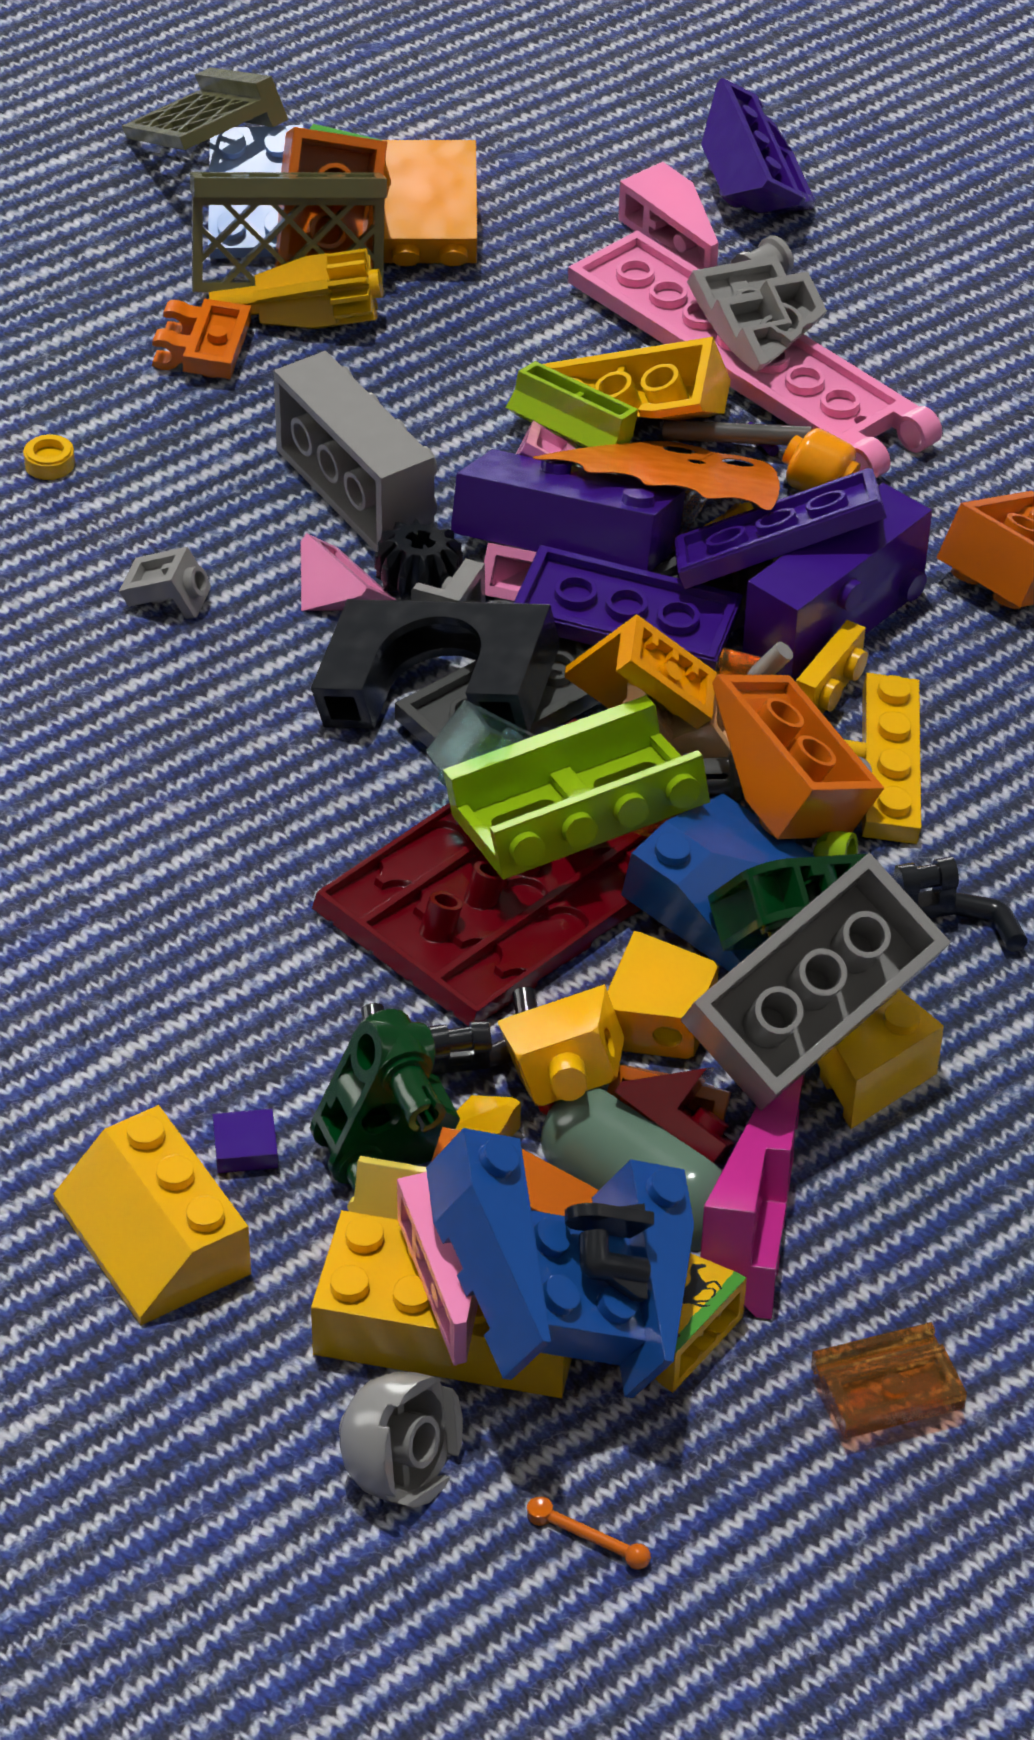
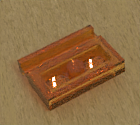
[811,1322,967,1439]

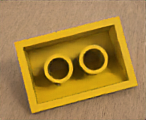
[53,1105,251,1325]

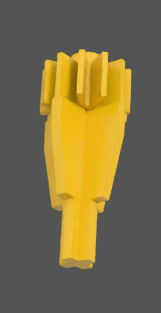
[209,248,383,329]

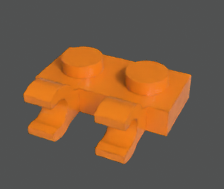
[152,298,251,379]

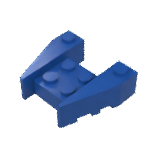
[426,1128,694,1398]

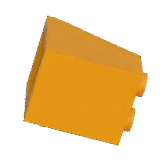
[382,140,477,266]

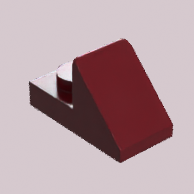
[614,1067,735,1164]

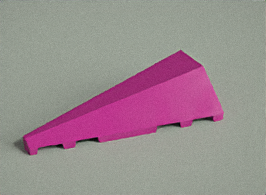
[700,1073,805,1319]

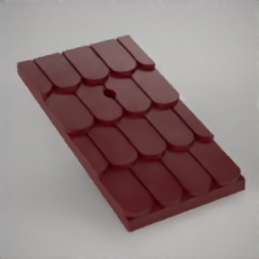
[312,718,681,1027]

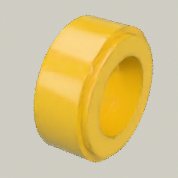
[23,434,75,480]

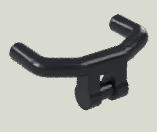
[894,856,1028,952]
[361,987,538,1075]

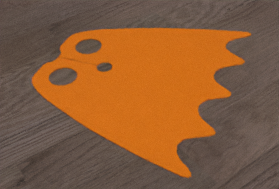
[533,441,780,510]

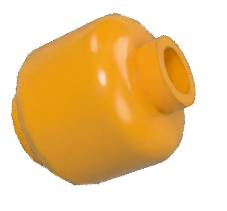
[782,428,861,492]

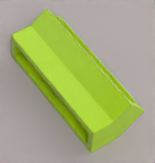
[505,361,638,448]

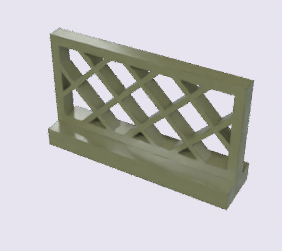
[122,67,289,150]
[190,172,387,292]

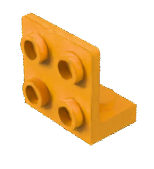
[564,614,717,729]

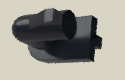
[565,1203,654,1302]

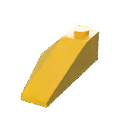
[543,337,731,421]

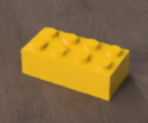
[311,1210,572,1398]

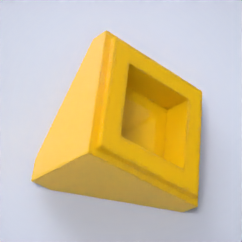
[456,1095,521,1137]

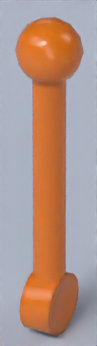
[527,1496,651,1570]

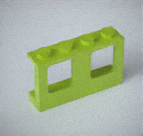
[443,695,710,880]

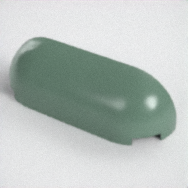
[541,1087,722,1251]

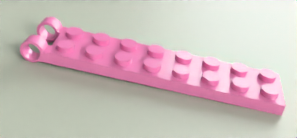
[568,230,942,478]

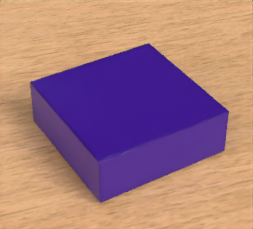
[212,1109,278,1173]

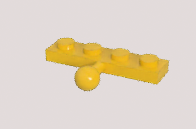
[845,672,921,844]

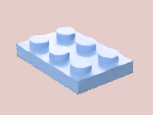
[208,125,303,259]

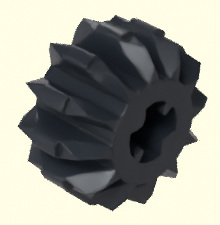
[374,519,463,599]

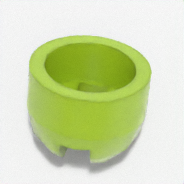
[813,831,858,857]

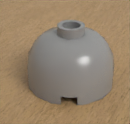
[339,1371,463,1508]

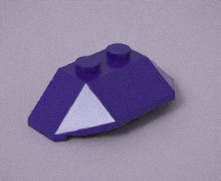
[701,78,816,213]

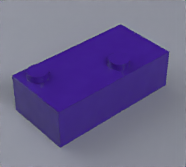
[451,449,685,572]
[742,483,932,682]

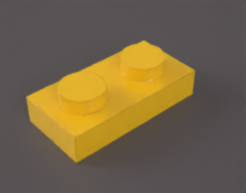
[796,620,868,714]

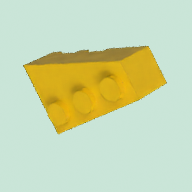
[817,990,944,1129]

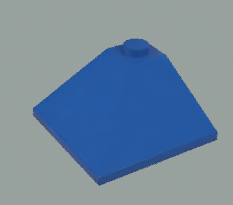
[621,793,815,972]

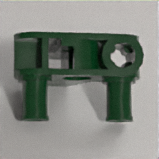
[707,854,867,951]
[310,1009,460,1193]

